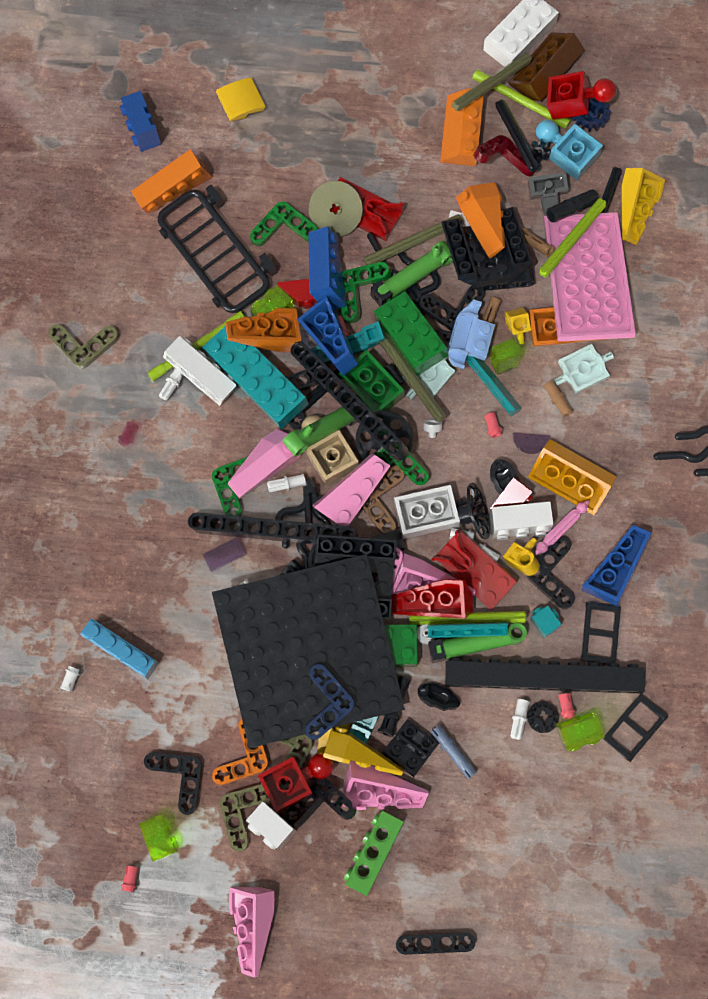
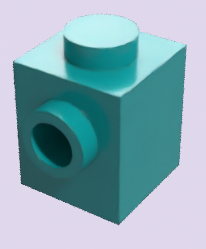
[530,605,562,638]

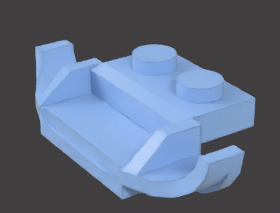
[447,299,495,370]

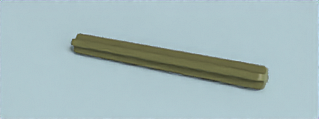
[452,53,532,111]
[364,214,463,265]
[380,332,446,422]

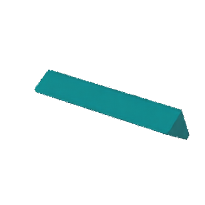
[466,355,522,417]
[428,622,508,638]

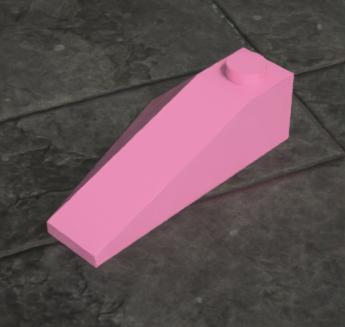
[228,429,301,499]

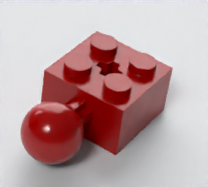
[547,71,616,120]
[257,753,334,813]

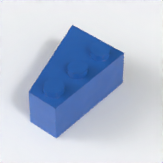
[119,91,161,152]

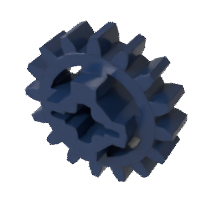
[572,97,611,132]

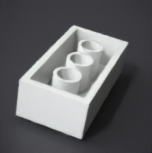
[483,0,559,67]

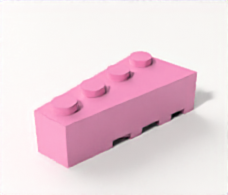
[312,453,390,526]

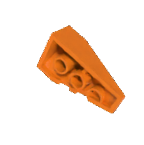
[456,182,505,258]
[225,308,301,352]

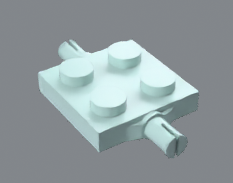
[554,344,614,394]
[402,348,455,400]

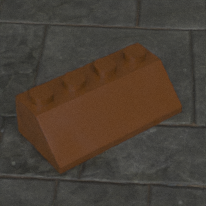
[508,32,584,101]

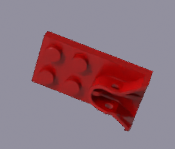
[332,177,404,241]
[431,529,518,610]

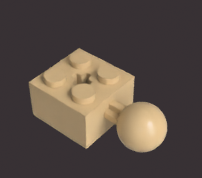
[302,415,359,486]

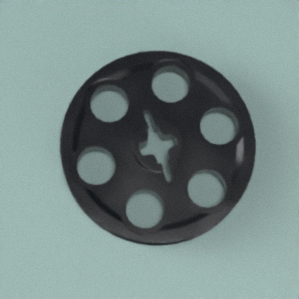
[356,410,413,467]

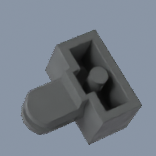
[528,172,569,216]

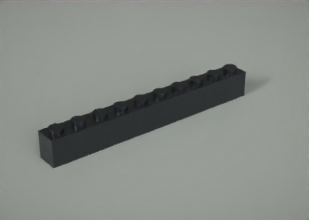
[445,658,645,694]

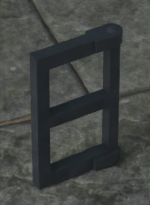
[580,602,621,664]
[603,694,668,762]

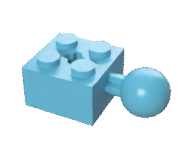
[536,120,603,181]

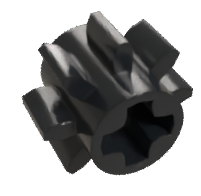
[530,138,551,163]

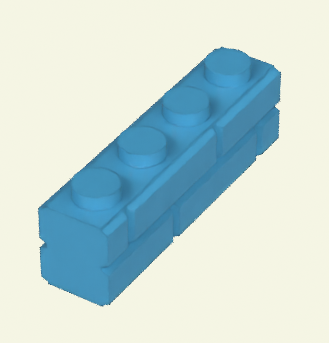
[80,618,159,680]

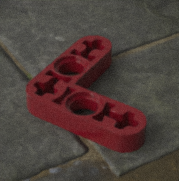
[473,135,536,177]

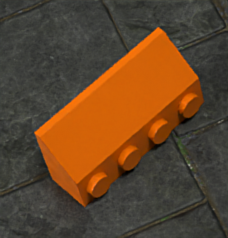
[440,89,484,166]
[528,307,606,346]

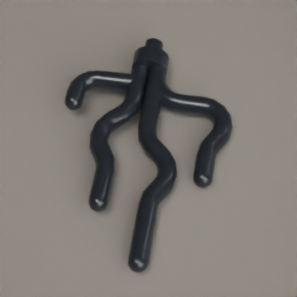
[367,232,441,315]
[653,426,708,477]
[275,478,332,569]

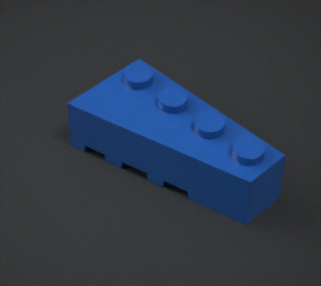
[309,226,347,309]
[297,296,358,376]
[582,525,651,607]

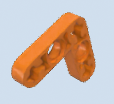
[212,718,268,785]

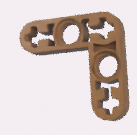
[362,466,404,534]

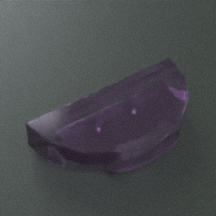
[512,433,551,454]

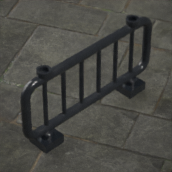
[157,185,278,313]

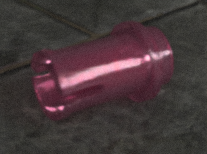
[118,421,138,447]

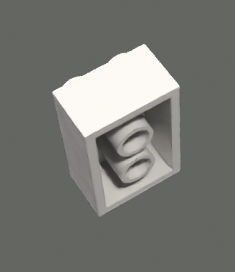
[394,485,460,539]
[489,502,553,541]
[246,801,297,850]

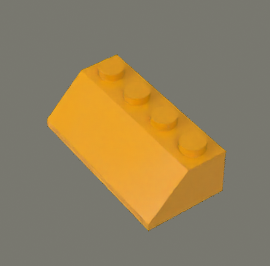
[528,439,617,515]

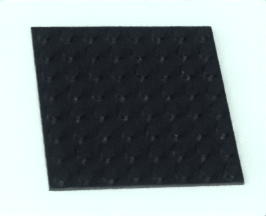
[212,554,405,748]

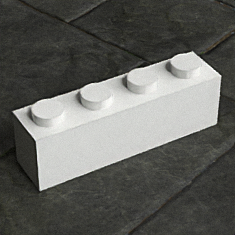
[163,336,237,406]

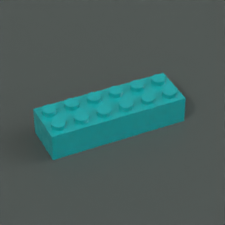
[202,326,309,430]

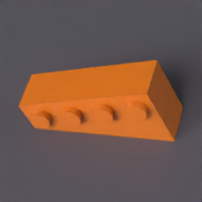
[131,149,213,213]

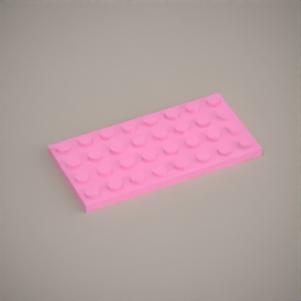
[544,212,635,341]

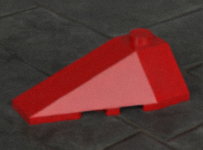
[391,579,473,619]

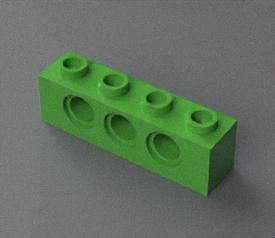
[344,811,404,896]

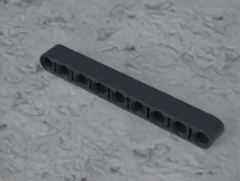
[291,342,408,461]
[188,513,359,545]

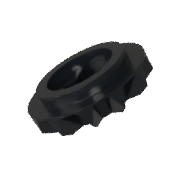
[527,701,559,733]

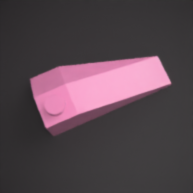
[391,553,476,597]
[342,761,429,810]
[229,887,275,977]

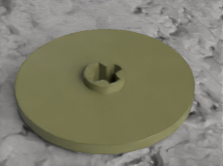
[309,181,363,237]

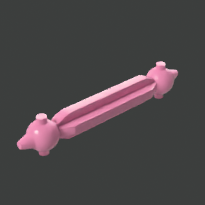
[534,500,589,555]

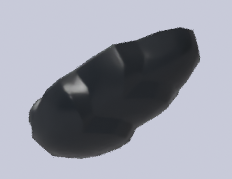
[490,459,520,494]
[417,683,460,711]

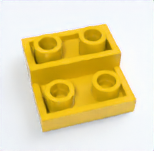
[216,77,265,121]

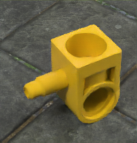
[504,307,531,344]
[503,538,540,576]

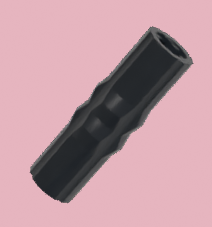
[546,189,599,223]

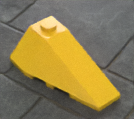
[622,168,665,245]
[323,726,403,776]

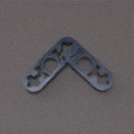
[305,664,354,740]

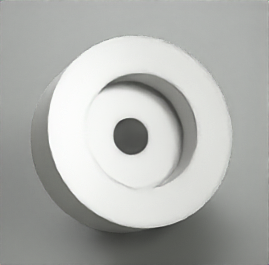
[423,419,442,438]
[417,624,435,645]

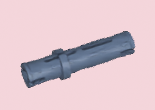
[430,724,477,780]

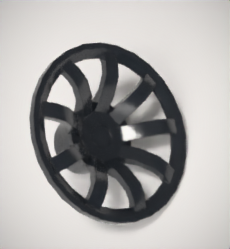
[457,483,491,540]

